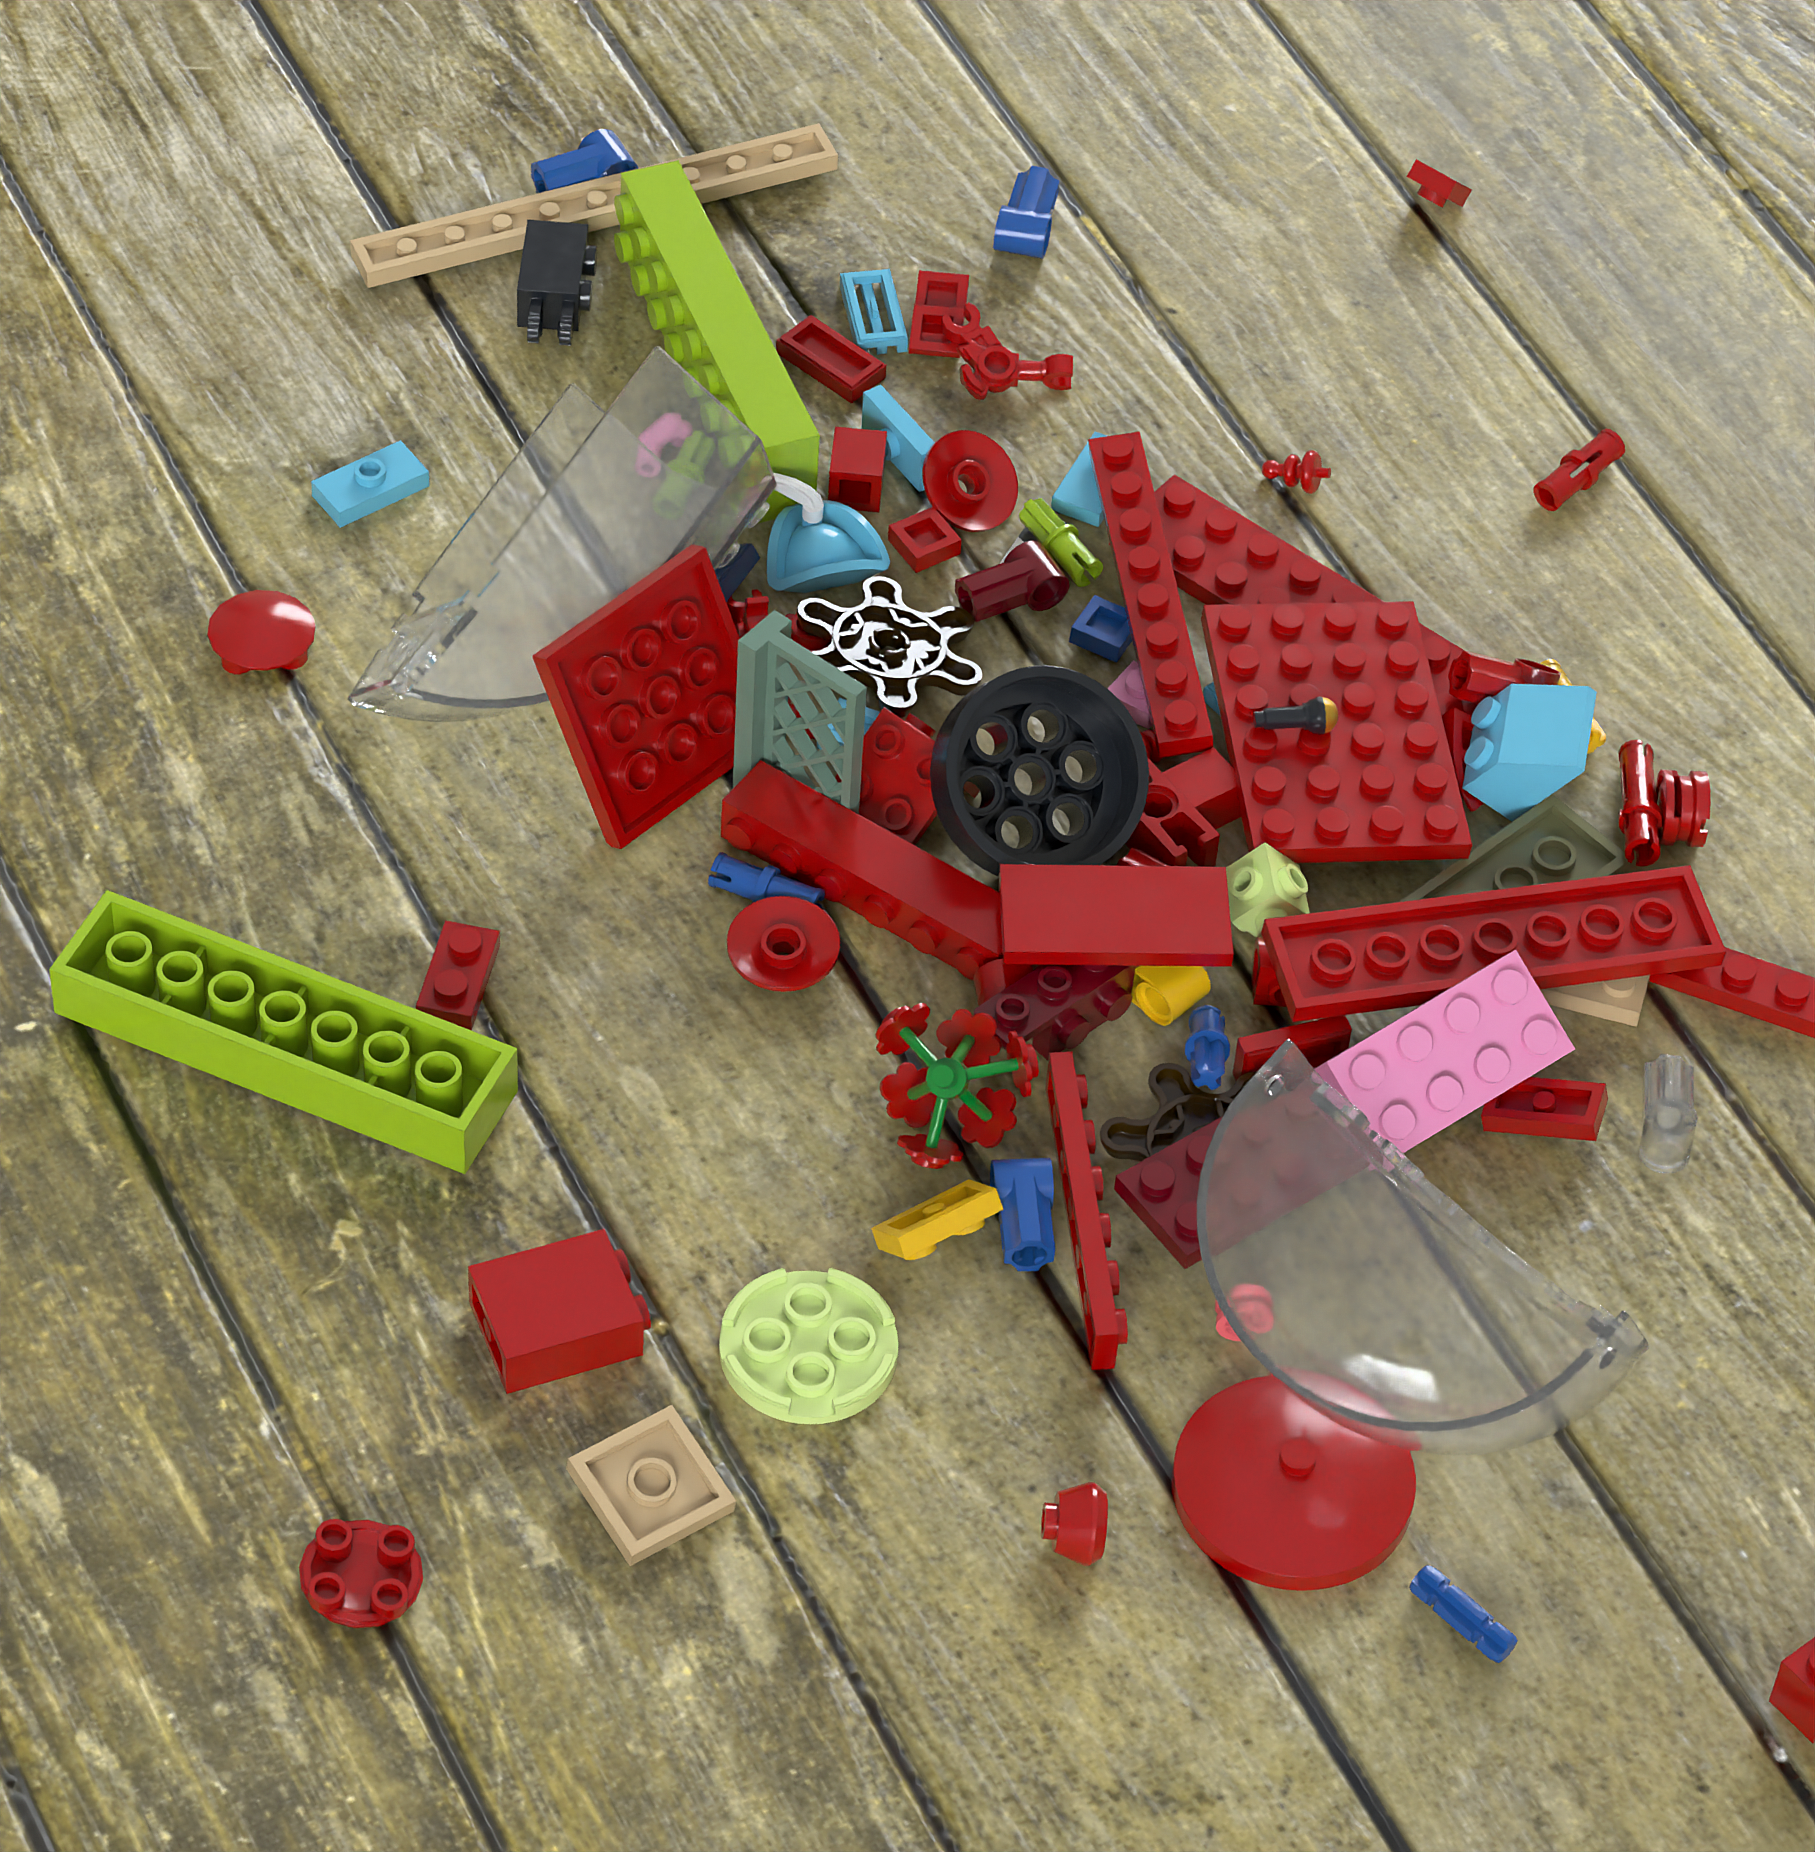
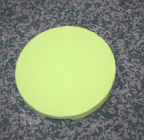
[719,1268,899,1424]

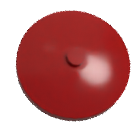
[1172,1374,1416,1591]

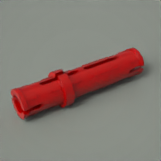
[1618,740,1663,867]

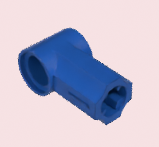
[531,129,638,193]
[993,166,1060,259]
[990,1158,1055,1271]

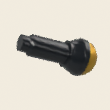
[1253,696,1338,735]

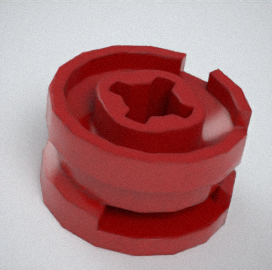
[1655,769,1711,847]

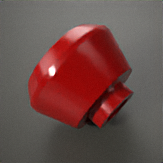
[1041,1482,1108,1566]

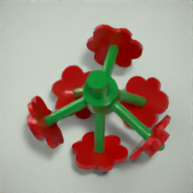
[875,1003,1039,1169]

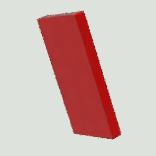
[999,864,1234,967]

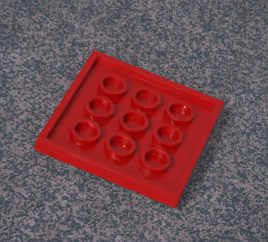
[532,544,740,849]

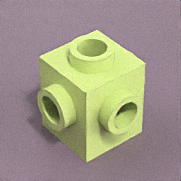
[1226,843,1310,937]

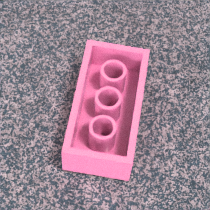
[1308,950,1575,1172]

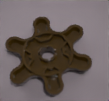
[796,576,983,718]
[1100,1063,1277,1233]

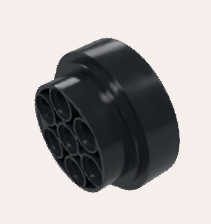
[930,665,1149,877]

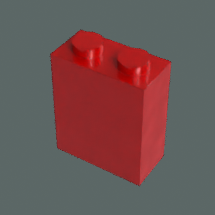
[468,1229,651,1394]

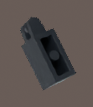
[517,220,597,346]

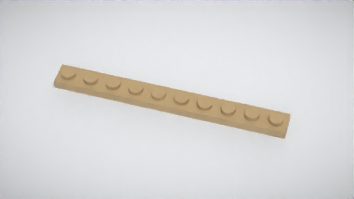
[350,123,838,288]

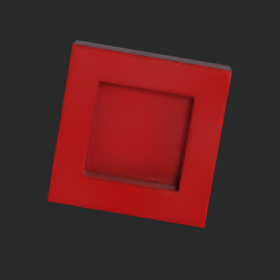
[1406,159,1472,208]
[888,507,962,573]

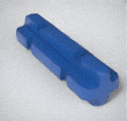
[1409,1565,1518,1663]

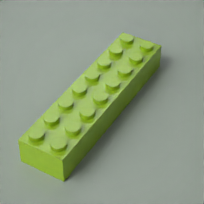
[614,160,820,523]
[49,890,518,1174]

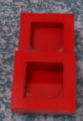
[909,270,969,358]

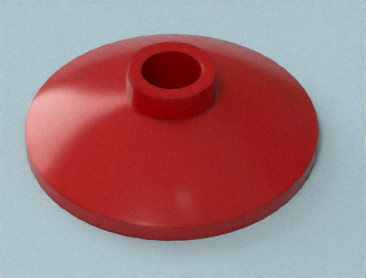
[922,430,1018,532]
[727,896,840,992]

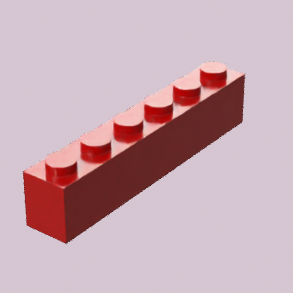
[721,760,1003,980]

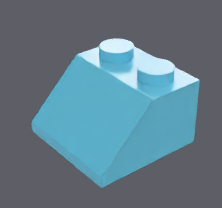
[1462,684,1597,821]

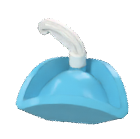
[754,473,890,593]

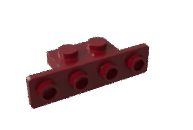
[973,965,1139,1061]

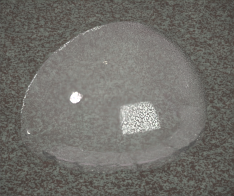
[1197,1039,1649,1455]

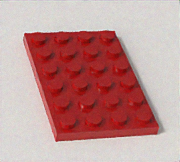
[1201,601,1472,863]

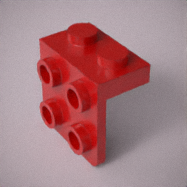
[835,707,980,845]

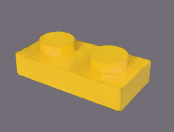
[871,1179,1003,1260]

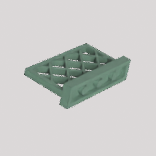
[733,610,867,814]

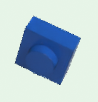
[1069,595,1132,663]

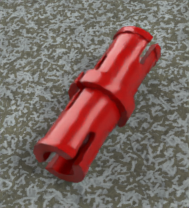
[1533,429,1625,511]

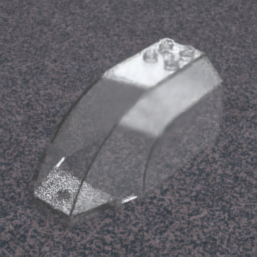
[347,346,777,722]

